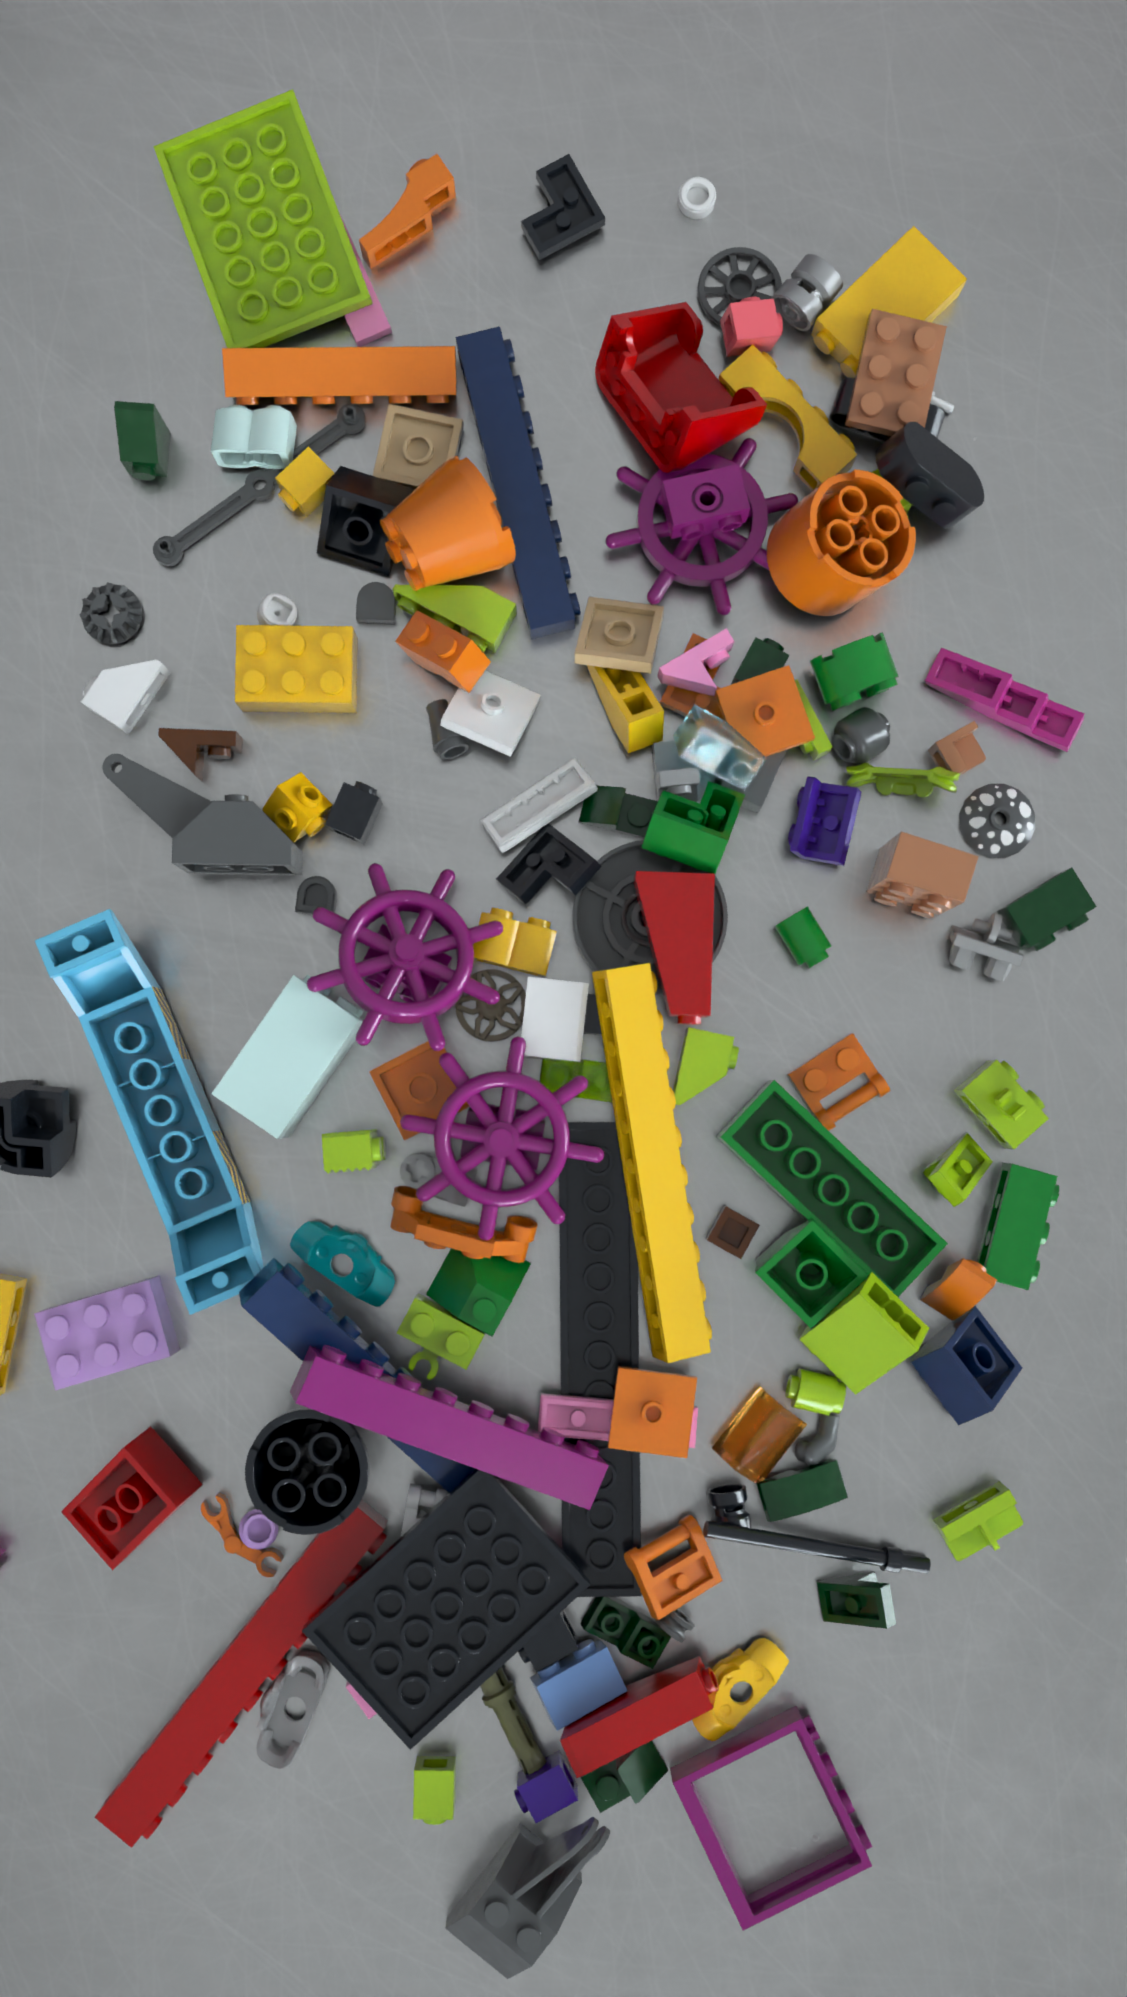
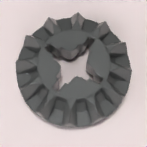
[79,582,142,644]

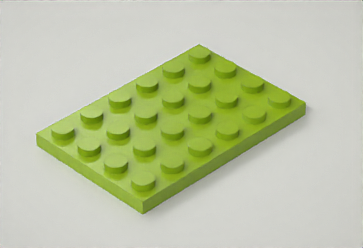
[153,89,373,348]

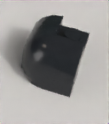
[0,1080,76,1178]

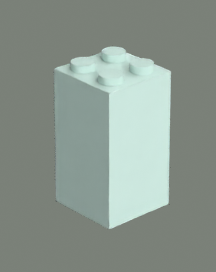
[212,974,363,1139]

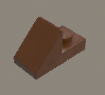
[158,728,243,781]

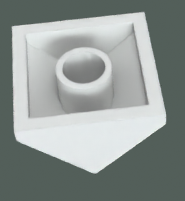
[521,977,589,1062]

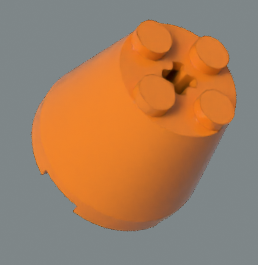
[380,456,516,591]

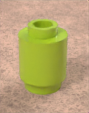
[785,1368,846,1416]

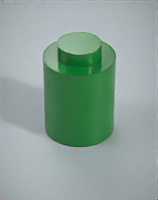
[775,906,832,968]

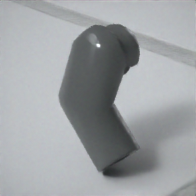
[795,1413,840,1466]

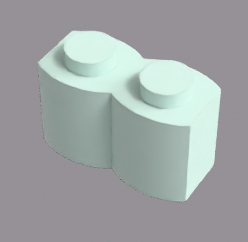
[211,404,297,469]

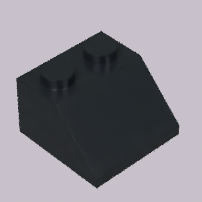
[316,466,413,576]

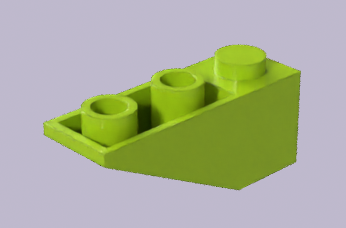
[392,584,517,653]

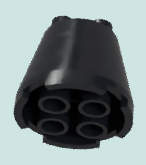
[245,1407,370,1535]

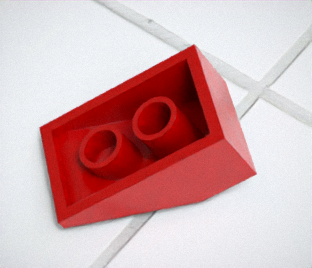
[61,1426,203,1571]

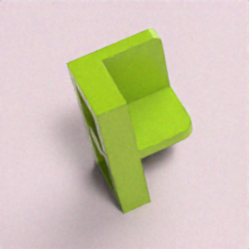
[933,1481,1024,1562]

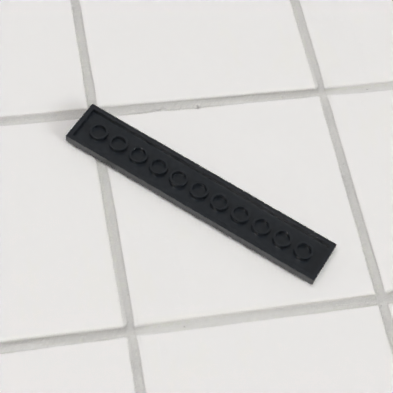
[559,1122,642,1597]

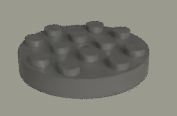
[573,840,728,995]

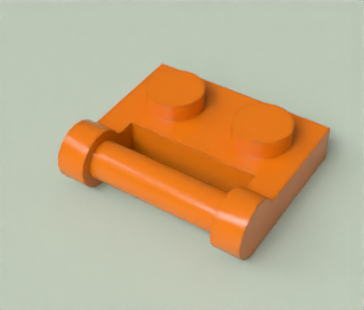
[787,1033,891,1131]
[624,1515,723,1620]

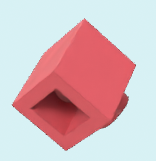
[720,296,783,357]

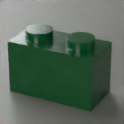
[997,867,1097,951]

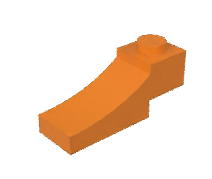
[359,154,456,269]

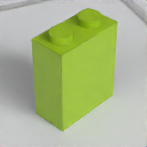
[799,1272,929,1395]

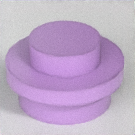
[239,1509,278,1550]

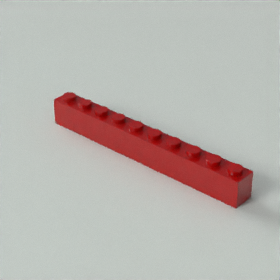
[94,1499,388,1848]

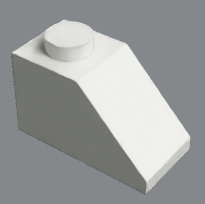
[81,659,171,735]

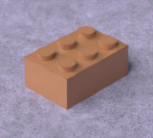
[866,831,979,918]

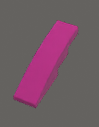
[925,647,1085,752]

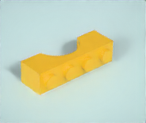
[719,345,857,491]

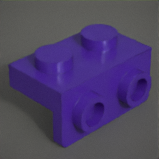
[788,776,862,866]

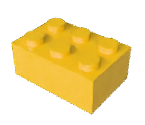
[235,625,358,713]

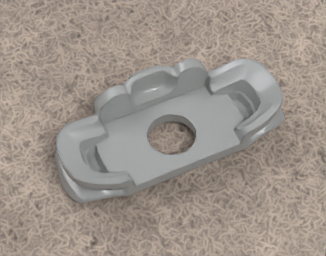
[256,1651,329,1769]

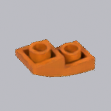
[920,1258,997,1321]

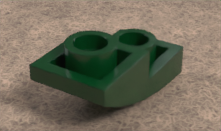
[756,1458,848,1522]
[580,1597,671,1669]

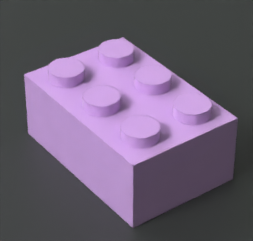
[34,1275,180,1390]

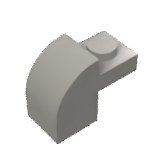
[651,739,700,801]

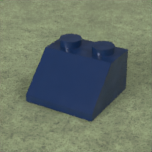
[911,1306,1023,1425]

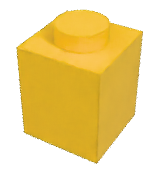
[275,446,335,517]

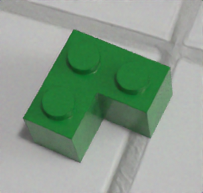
[641,781,745,874]

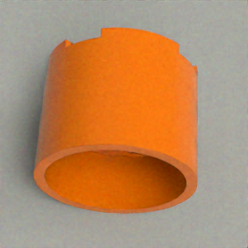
[767,469,916,616]

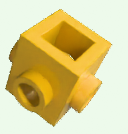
[262,772,333,843]

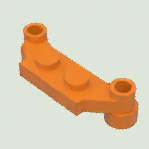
[390,1186,537,1263]

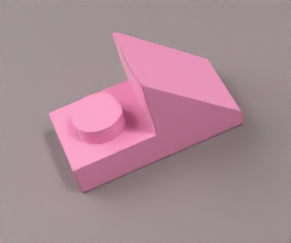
[657,628,735,696]

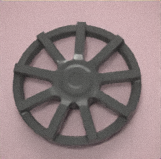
[697,247,782,326]

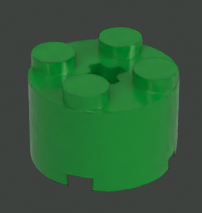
[810,632,899,711]

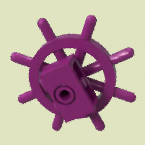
[605,438,798,616]
[307,863,503,1051]
[400,1036,604,1241]

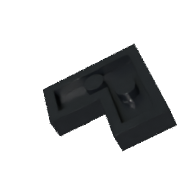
[521,154,605,260]
[496,823,602,905]

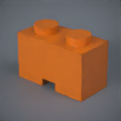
[395,610,491,693]

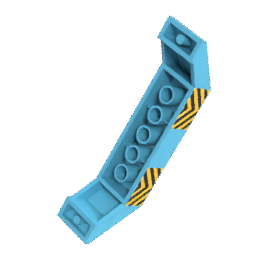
[35,909,264,1315]

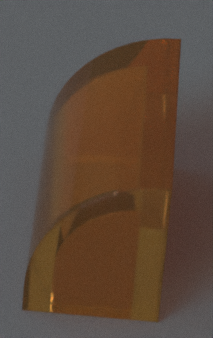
[712,1386,807,1484]

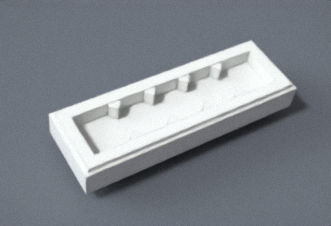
[480,757,598,854]

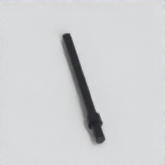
[703,1521,931,1574]

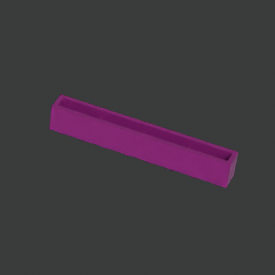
[290,1345,609,1510]

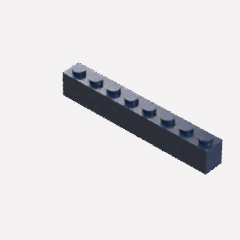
[455,326,581,640]
[239,1258,499,1493]

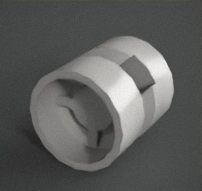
[771,254,843,331]

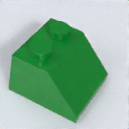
[755,1218,869,1329]

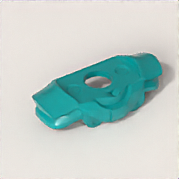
[290,1221,395,1307]

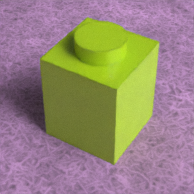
[413,1756,456,1825]

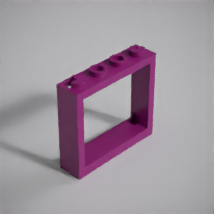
[670,1706,872,1931]

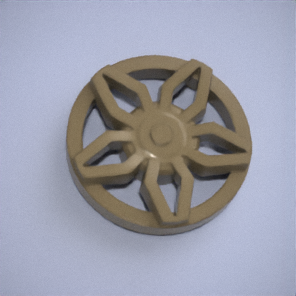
[455,969,526,1042]

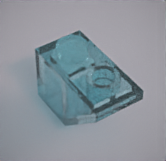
[673,704,767,791]

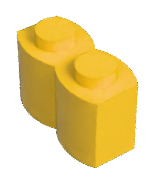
[473,907,557,978]

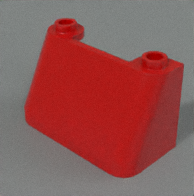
[595,302,767,473]

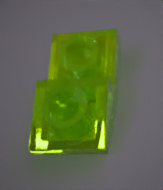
[540,1059,612,1103]

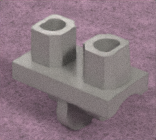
[949,913,1024,982]

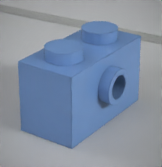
[530,1639,628,1731]

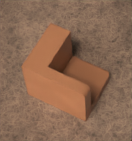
[928,721,986,775]

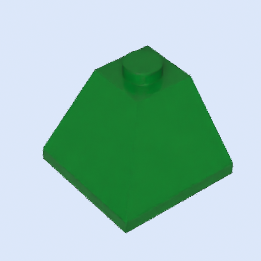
[426,1248,531,1337]

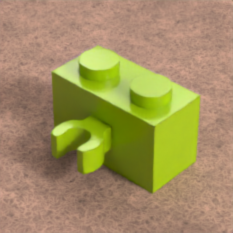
[953,1059,1049,1149]
[397,1293,485,1380]

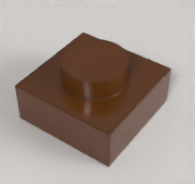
[706,1205,760,1259]

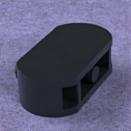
[875,422,984,529]

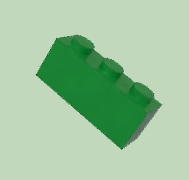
[977,1162,1059,1290]

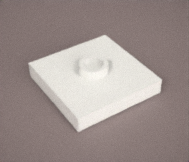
[440,670,541,757]

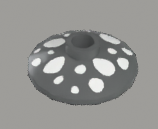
[959,784,1035,858]

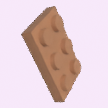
[845,309,947,436]

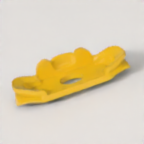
[692,1638,789,1741]

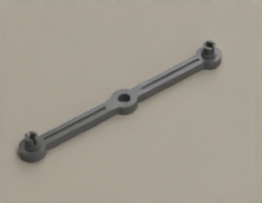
[153,403,366,566]

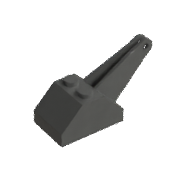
[102,754,303,875]
[445,1817,610,1979]

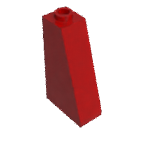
[634,871,715,1025]
[560,1656,719,1778]

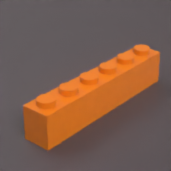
[222,346,457,405]

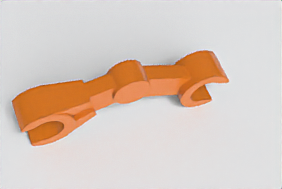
[201,1492,284,1577]

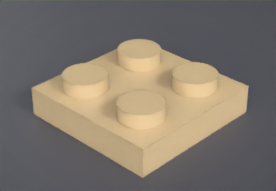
[373,404,464,490]
[575,597,664,674]

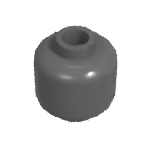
[832,707,890,765]

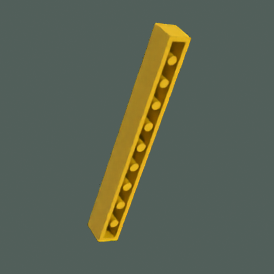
[592,963,712,1363]

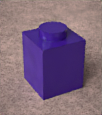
[514,1750,578,1823]

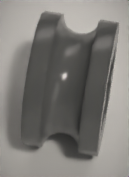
[655,1609,695,1643]

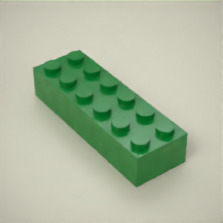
[716,1080,948,1297]

